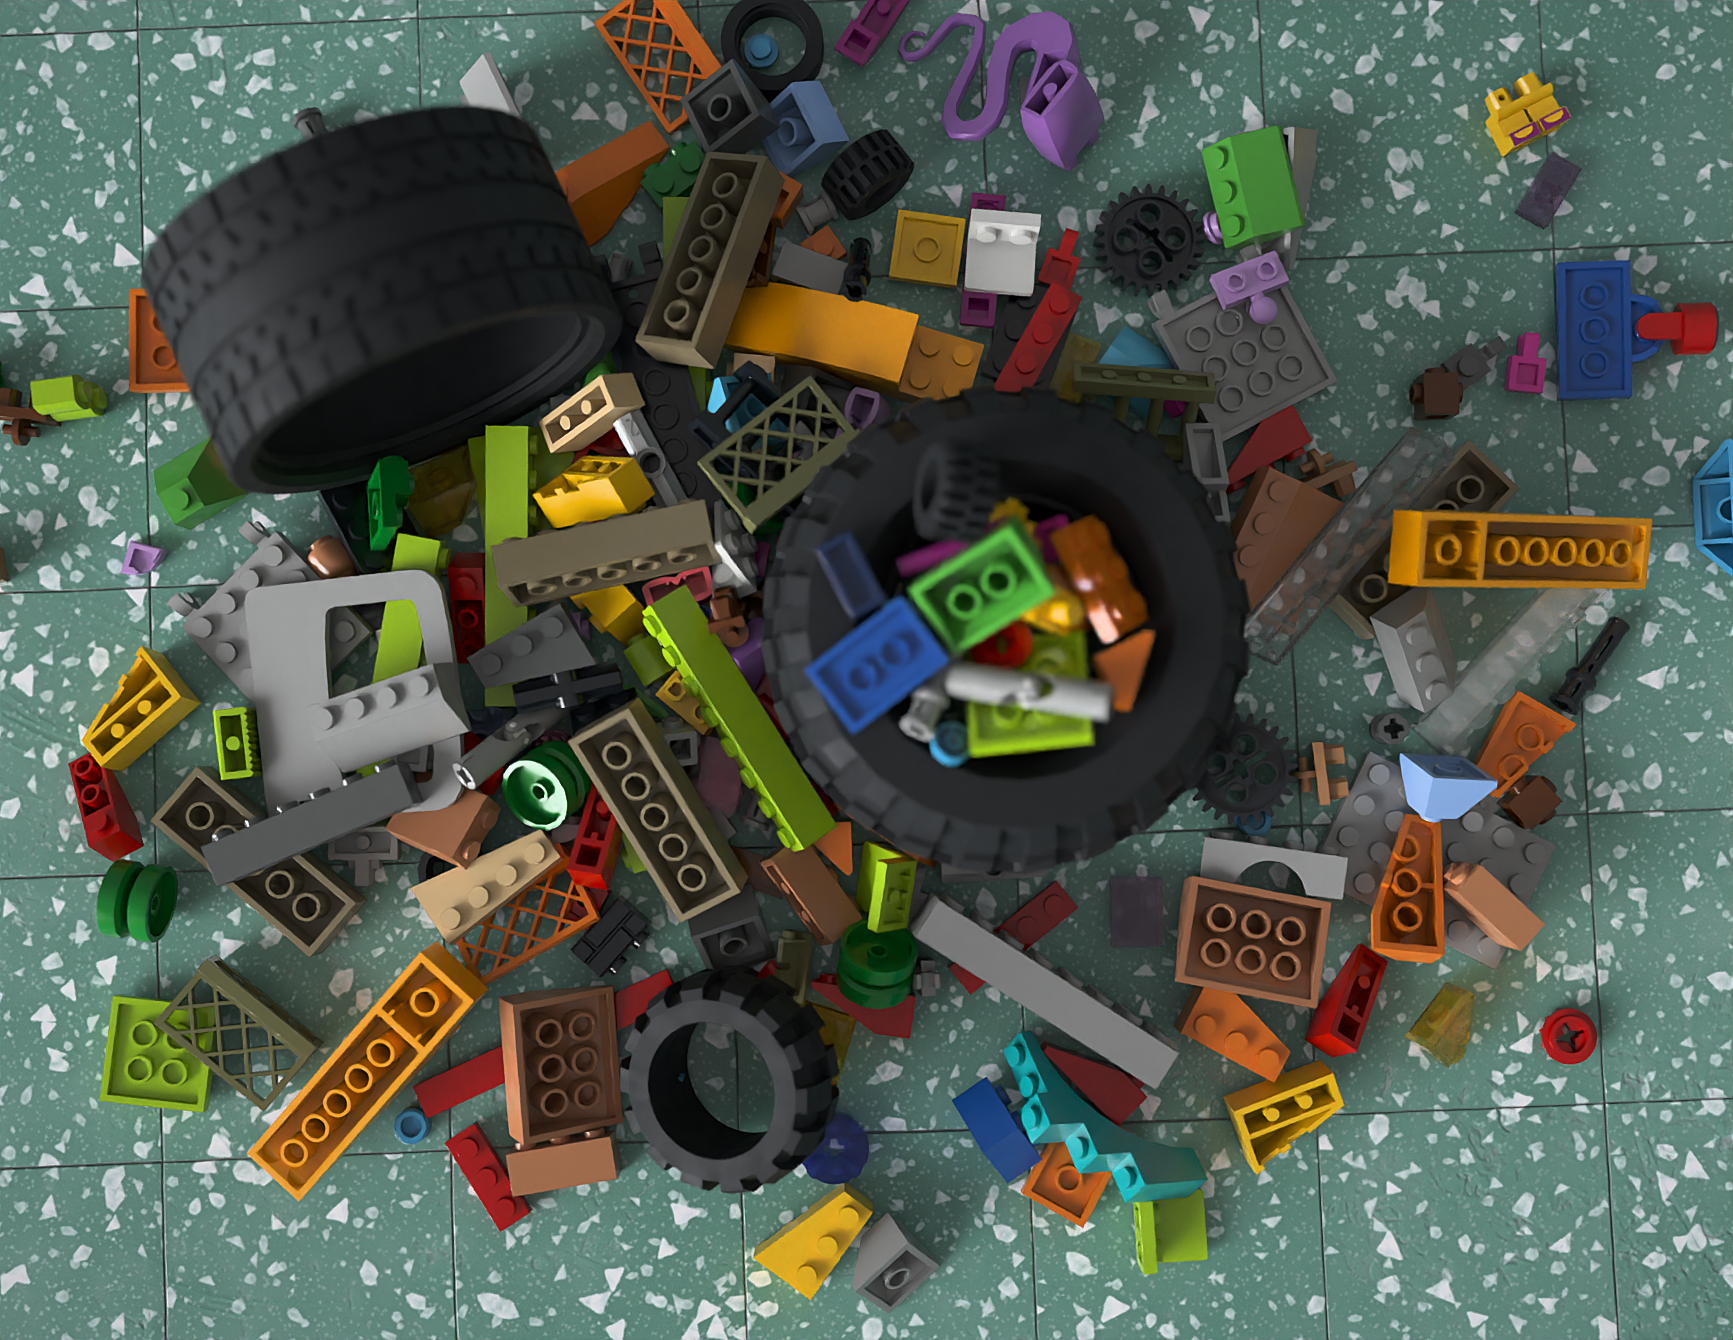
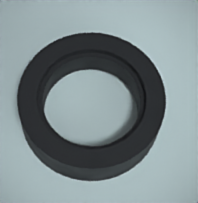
[721,0,824,101]

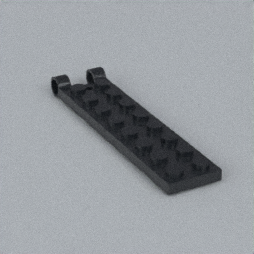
[594,240,724,522]

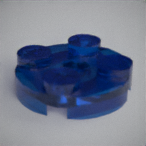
[802,1111,869,1184]

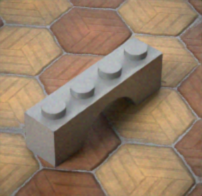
[1199,831,1348,900]

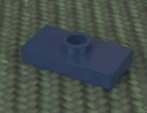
[814,530,887,621]

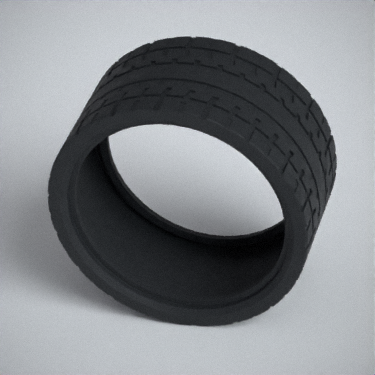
[142,105,623,495]

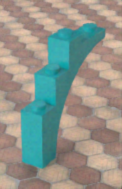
[1003,1031,1208,1203]

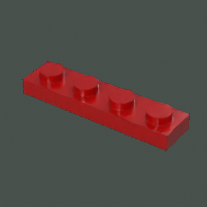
[994,281,1083,392]
[948,880,1078,995]

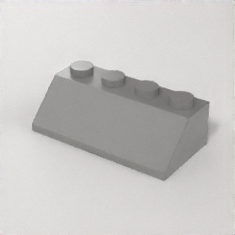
[305,662,472,773]

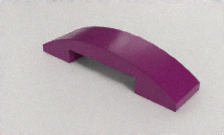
[834,0,910,68]
[959,192,1006,329]

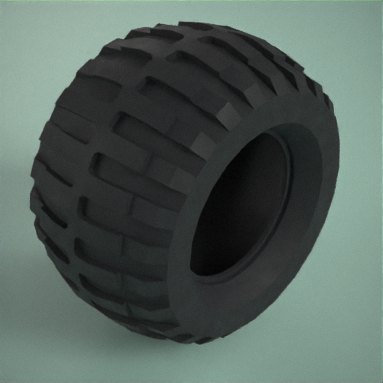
[761,384,1252,874]

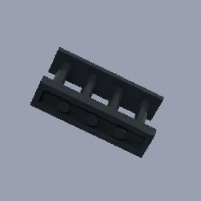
[685,360,832,522]

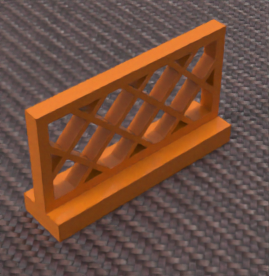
[594,0,722,135]
[456,843,601,986]

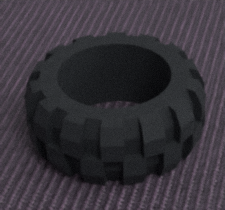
[620,965,840,1194]

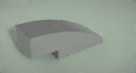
[1183,423,1231,526]

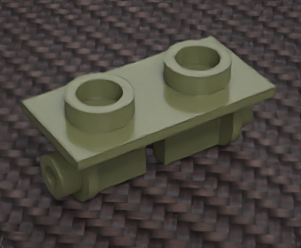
[774,929,814,1004]

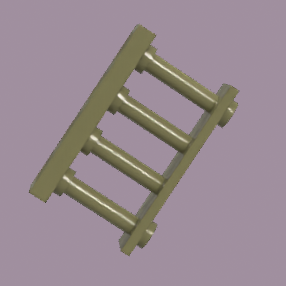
[1072,362,1216,462]

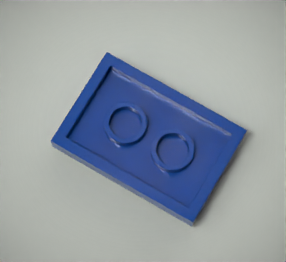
[805,596,950,734]

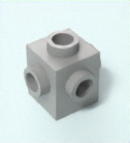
[655,716,700,768]

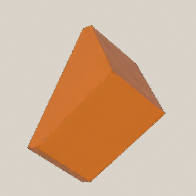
[1091,631,1154,712]
[813,821,853,876]

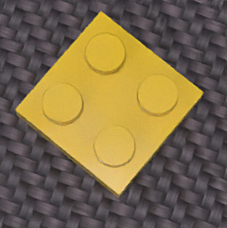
[889,209,966,289]

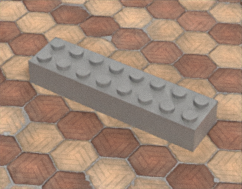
[909,891,1179,1090]

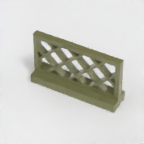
[697,376,861,534]
[154,955,324,1112]

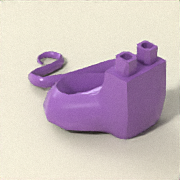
[898,11,1105,171]

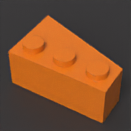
[1174,985,1291,1083]

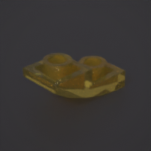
[1048,332,1102,403]

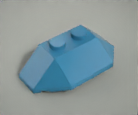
[1692,439,1733,577]

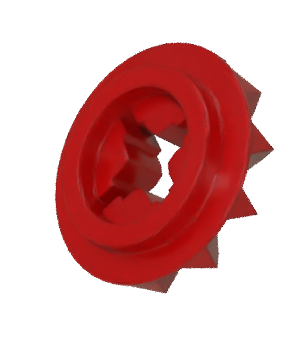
[969,618,1033,670]
[1539,1008,1597,1065]

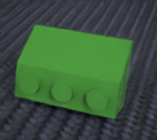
[1201,125,1305,250]
[909,514,1056,656]

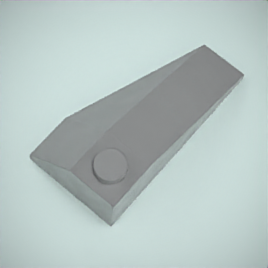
[1235,127,1317,270]

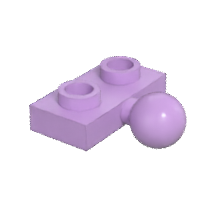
[1210,250,1289,324]

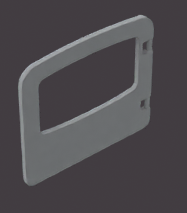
[245,569,465,818]

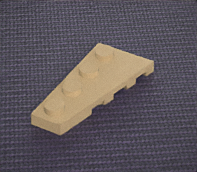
[410,829,564,945]

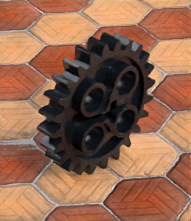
[1093,184,1206,298]
[1192,713,1298,826]

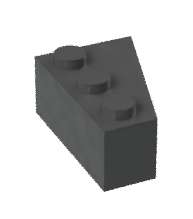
[467,603,600,689]

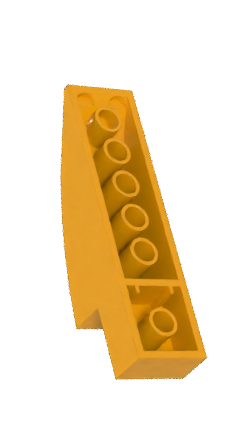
[723,282,984,403]
[1388,509,1652,589]
[247,941,489,1201]

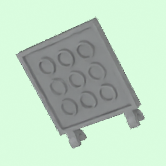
[1147,243,1338,443]
[167,521,375,706]

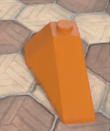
[556,120,670,248]
[1371,814,1445,964]

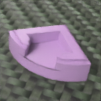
[121,540,168,575]

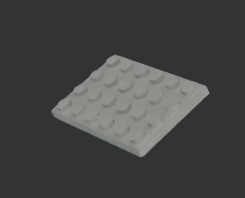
[1317,751,1557,970]

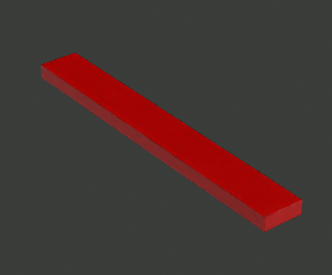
[413,968,674,1119]

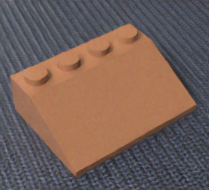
[1229,466,1353,634]
[1175,876,1332,1009]
[498,985,623,1146]

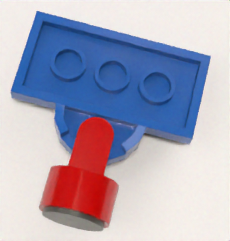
[1555,260,1719,401]

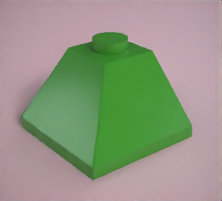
[153,437,249,530]

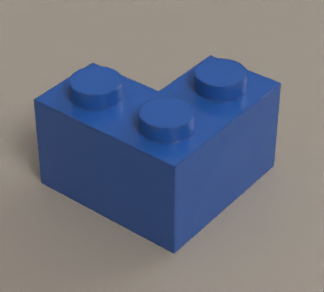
[952,1077,1042,1183]

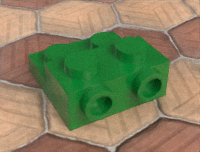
[640,140,706,215]
[367,456,415,551]

